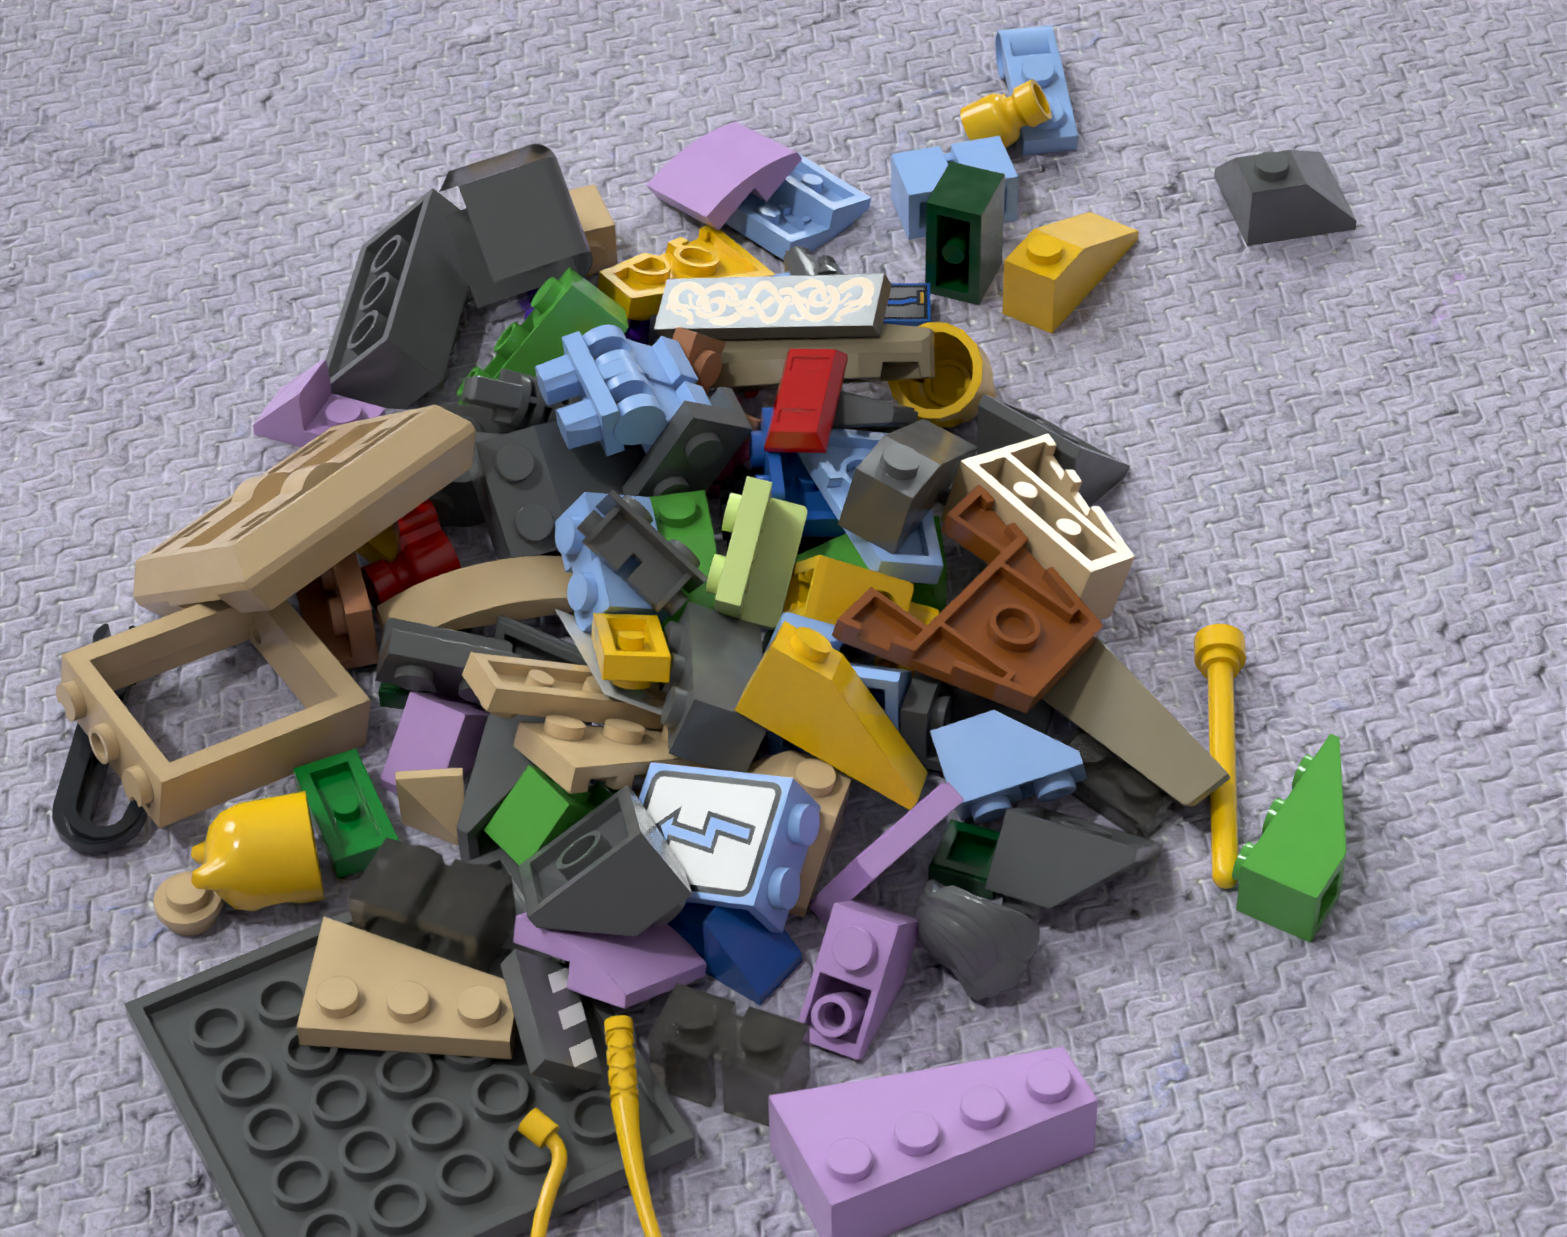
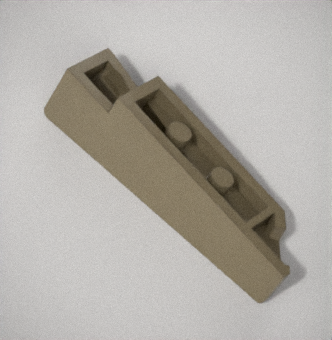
[710,324,935,393]
[1042,638,1230,806]

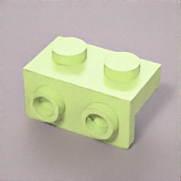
[705,476,807,630]

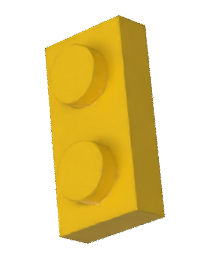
[591,613,671,690]

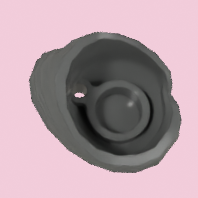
[915,879,1040,1001]

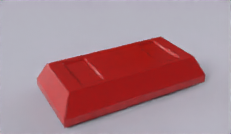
[764,348,848,453]

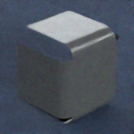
[439,144,593,323]

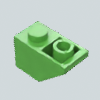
[484,765,620,865]

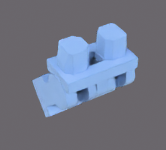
[535,325,712,456]

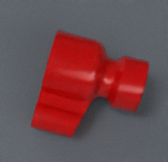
[360,499,461,610]

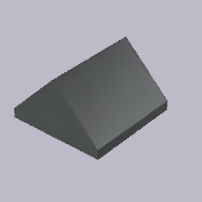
[977,394,1130,508]

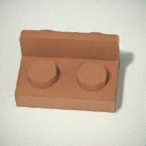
[296,550,379,670]

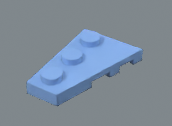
[796,428,943,584]

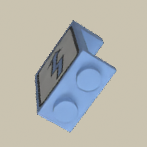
[639,762,821,933]

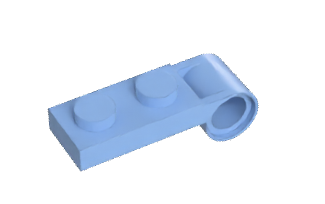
[995,25,1078,155]

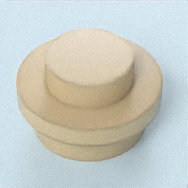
[153,871,223,936]

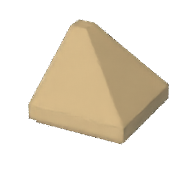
[395,768,466,845]

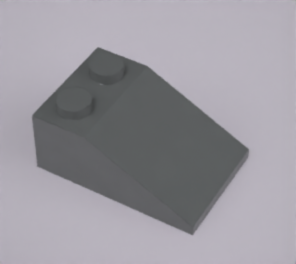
[469,421,646,560]

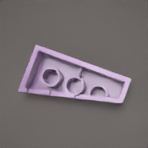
[768,1047,1098,1237]

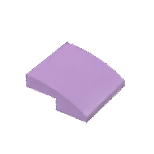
[646,122,803,231]
[513,912,707,1009]

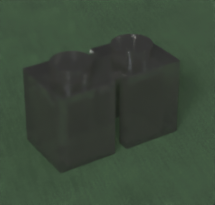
[348,837,517,973]
[648,983,810,1127]

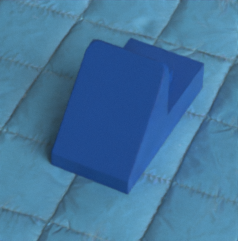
[667,902,802,1005]

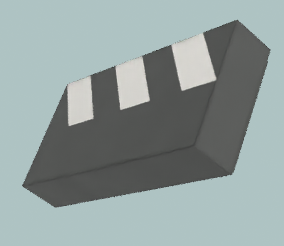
[500,949,602,1091]

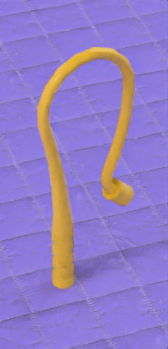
[518,1015,662,1237]

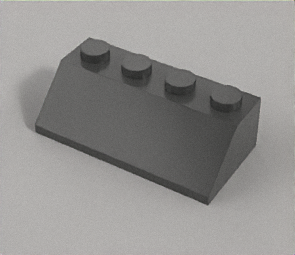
[326,188,471,409]

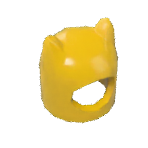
[887,322,997,428]
[191,791,325,912]

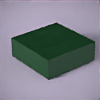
[928,819,1000,900]

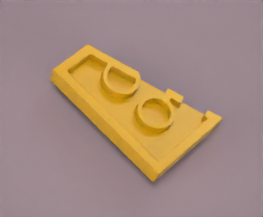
[597,225,775,321]

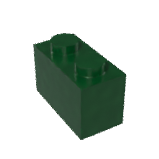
[925,161,1005,305]

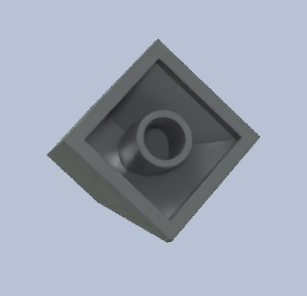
[1214,150,1357,246]
[518,785,692,937]
[985,805,1164,916]

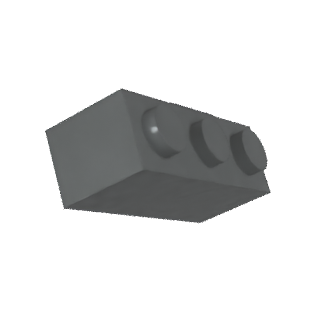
[659,601,767,773]

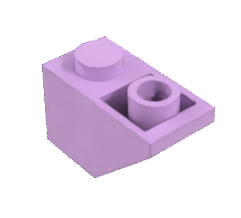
[794,899,918,1060]

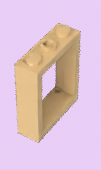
[56,599,371,829]

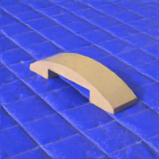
[376,556,575,632]

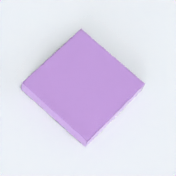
[809,782,964,925]

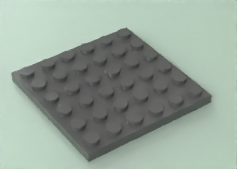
[124,848,695,1237]

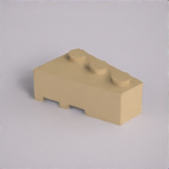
[940,434,1135,621]

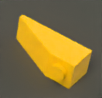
[1002,212,1139,334]
[734,621,928,810]

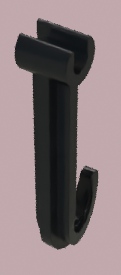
[52,624,148,854]

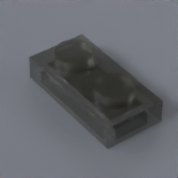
[1061,727,1186,839]

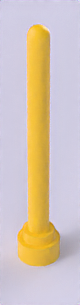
[1194,624,1246,889]

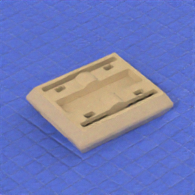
[133,405,476,617]

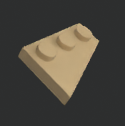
[513,715,713,794]

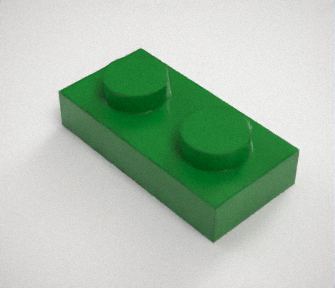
[293,748,401,879]

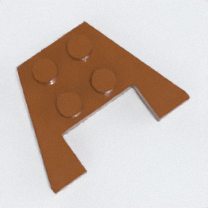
[831,484,1103,714]

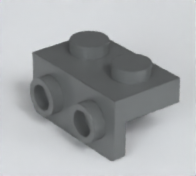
[622,387,752,497]
[375,618,521,704]

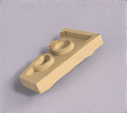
[296,917,517,1059]

